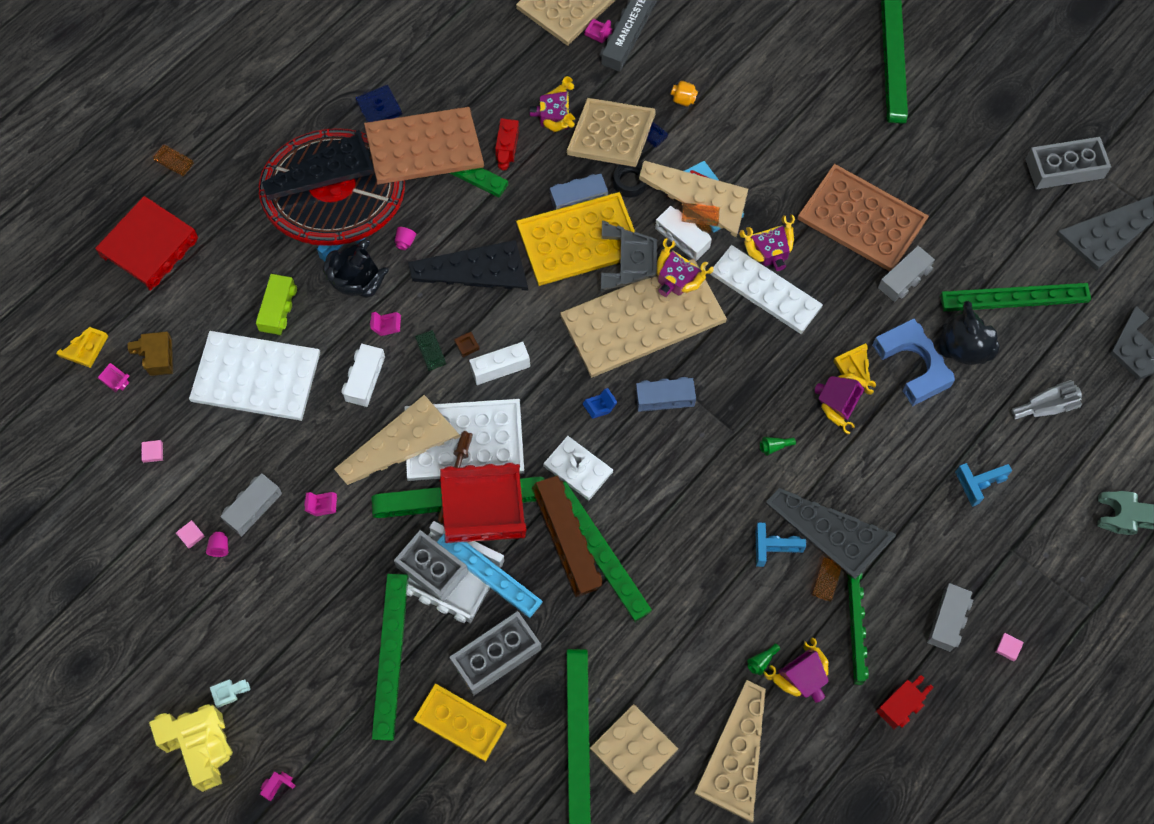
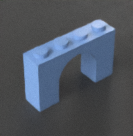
[873,319,955,406]

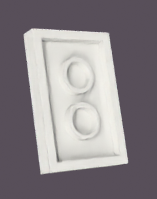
[543,436,613,500]

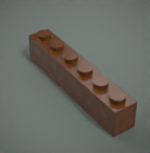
[532,475,602,598]

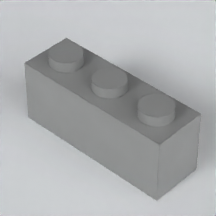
[878,246,935,302]
[220,473,282,537]
[927,583,973,652]

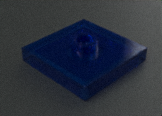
[356,85,403,122]

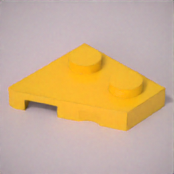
[56,327,108,368]
[834,343,870,382]

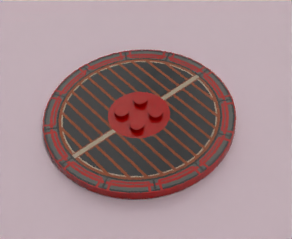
[259,129,405,246]

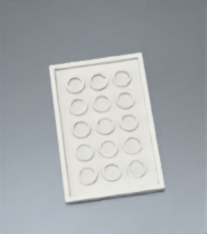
[189,331,320,421]
[405,399,524,481]

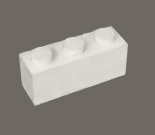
[655,206,712,261]
[469,342,530,385]
[342,344,385,407]

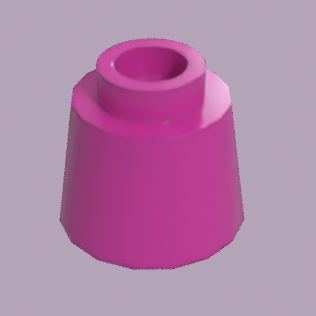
[394,227,417,250]
[206,532,229,557]

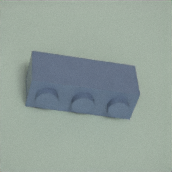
[550,174,608,210]
[635,377,696,412]

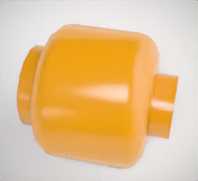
[670,81,698,107]

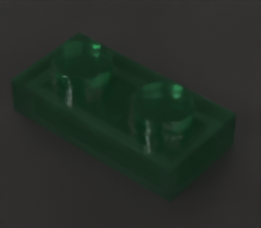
[415,330,446,371]

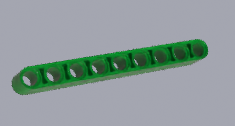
[881,0,908,123]
[371,477,545,518]
[567,649,591,824]

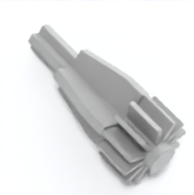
[1011,380,1082,419]

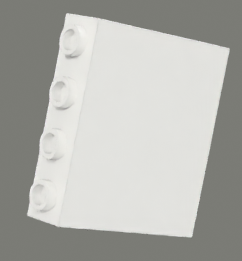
[407,521,504,623]

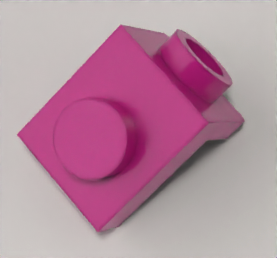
[585,19,613,43]
[370,312,401,336]
[97,363,130,392]
[304,492,337,516]
[260,772,295,801]

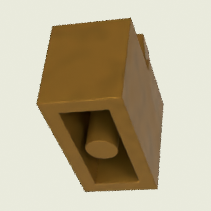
[128,332,173,376]

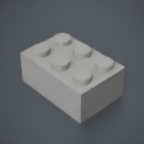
[394,530,468,602]

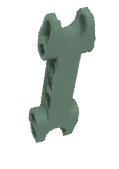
[1097,491,1154,535]

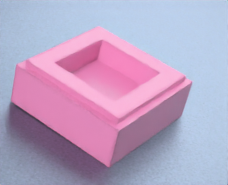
[142,440,163,463]
[176,520,205,549]
[996,633,1024,661]

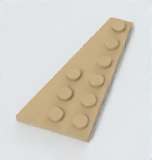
[639,161,748,237]
[335,395,461,485]
[695,680,765,823]

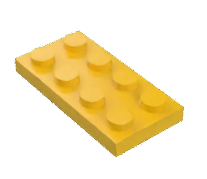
[414,684,507,762]

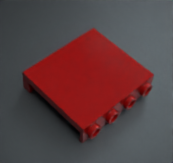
[95,196,198,291]
[440,463,526,543]

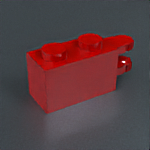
[495,119,519,171]
[876,675,934,729]

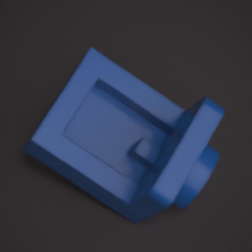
[583,388,617,419]

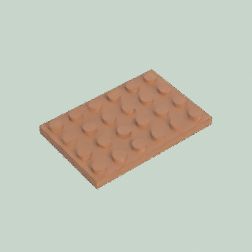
[364,107,484,185]
[798,164,929,271]

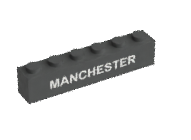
[600,0,658,72]

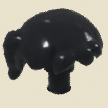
[323,239,389,298]
[939,301,1000,365]

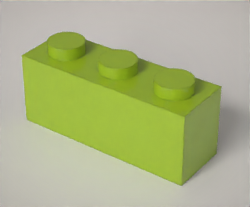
[256,274,297,335]

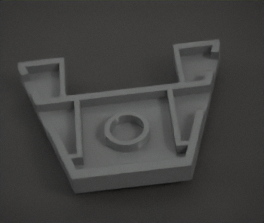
[600,221,657,291]
[1110,306,1154,380]

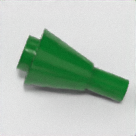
[760,437,796,456]
[747,643,780,675]

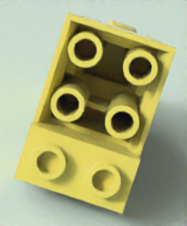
[149,705,233,792]

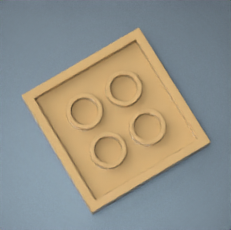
[590,704,678,794]

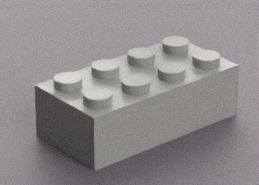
[1025,137,1111,189]
[449,611,541,696]

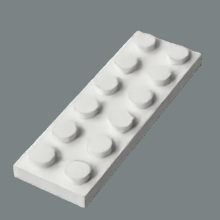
[710,245,823,334]

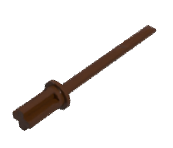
[438,431,473,524]

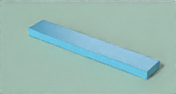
[437,534,543,618]

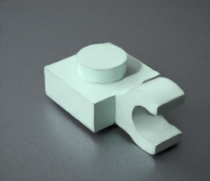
[210,679,251,708]

